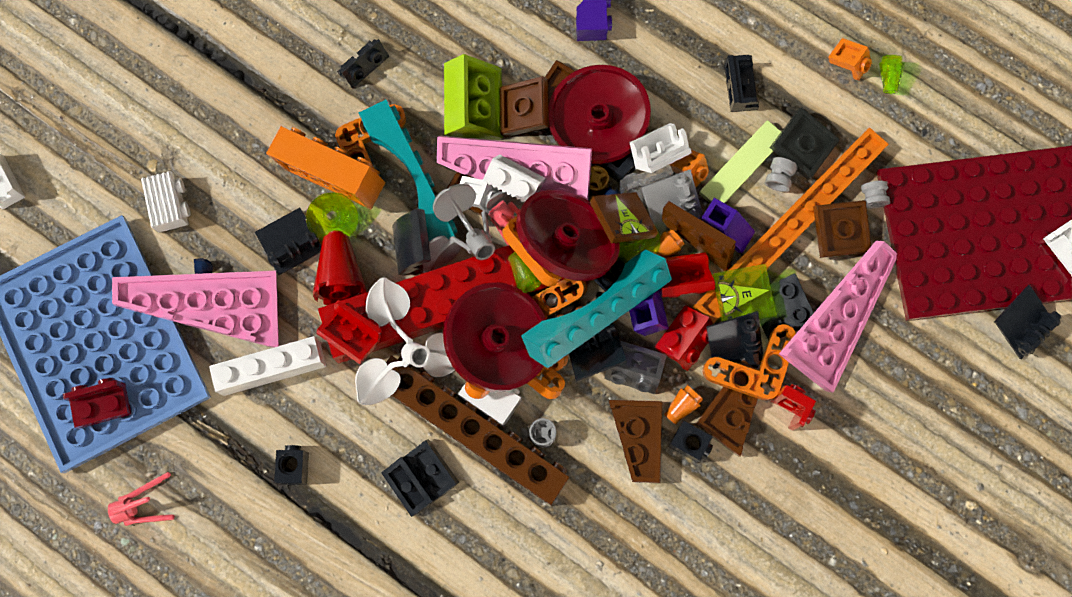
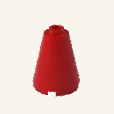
[313,230,366,305]

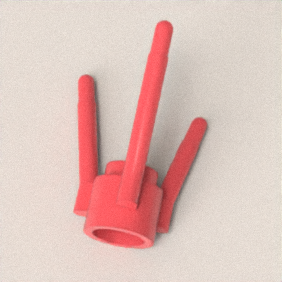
[488,200,520,245]
[108,472,175,526]

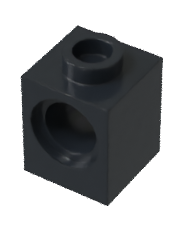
[668,421,713,463]
[274,445,309,485]

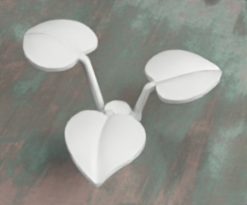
[355,277,455,405]

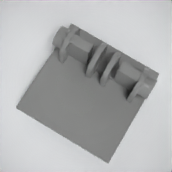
[641,169,703,234]

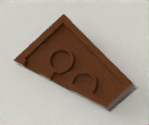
[662,201,736,273]
[695,360,762,457]
[608,400,663,484]

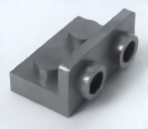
[604,341,667,394]

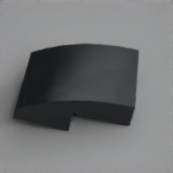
[392,208,431,275]
[381,439,459,517]

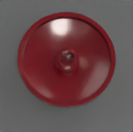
[548,65,651,164]
[516,190,620,281]
[443,282,546,392]

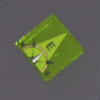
[712,264,777,321]

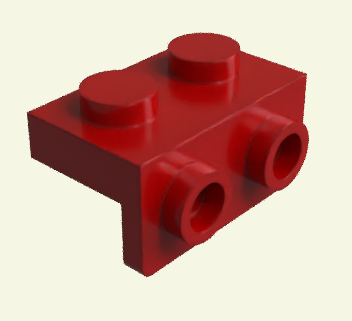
[660,252,715,298]
[317,300,382,365]
[655,305,713,371]
[771,384,816,431]

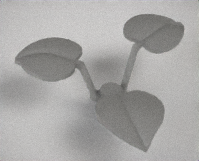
[422,184,524,273]

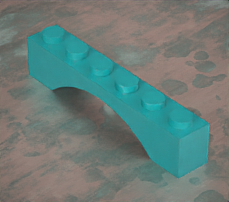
[358,100,458,241]
[521,249,672,368]

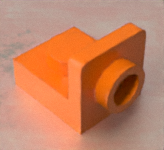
[828,38,872,80]
[666,150,709,188]

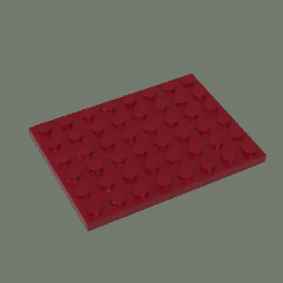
[876,145,1072,321]

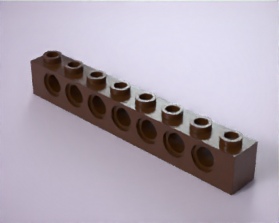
[386,355,570,506]

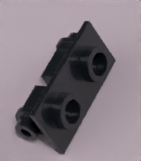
[337,39,389,89]

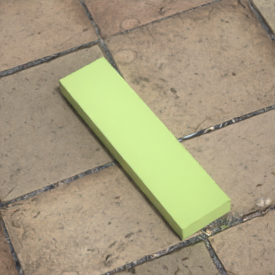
[699,120,781,203]

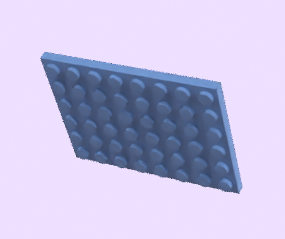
[0,215,211,474]

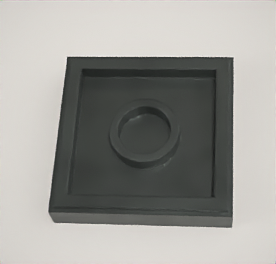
[769,107,840,180]

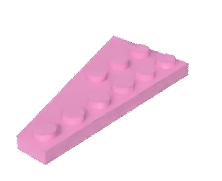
[437,136,592,201]
[779,241,897,393]
[112,271,279,348]

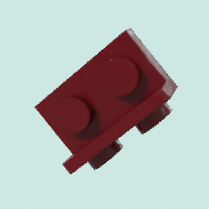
[63,378,131,429]

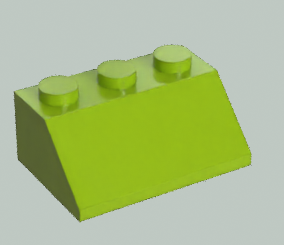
[444,54,503,140]

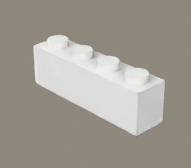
[209,336,326,396]

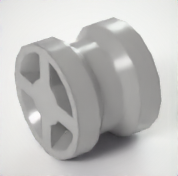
[861,181,890,209]

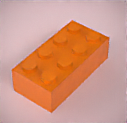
[266,126,385,210]

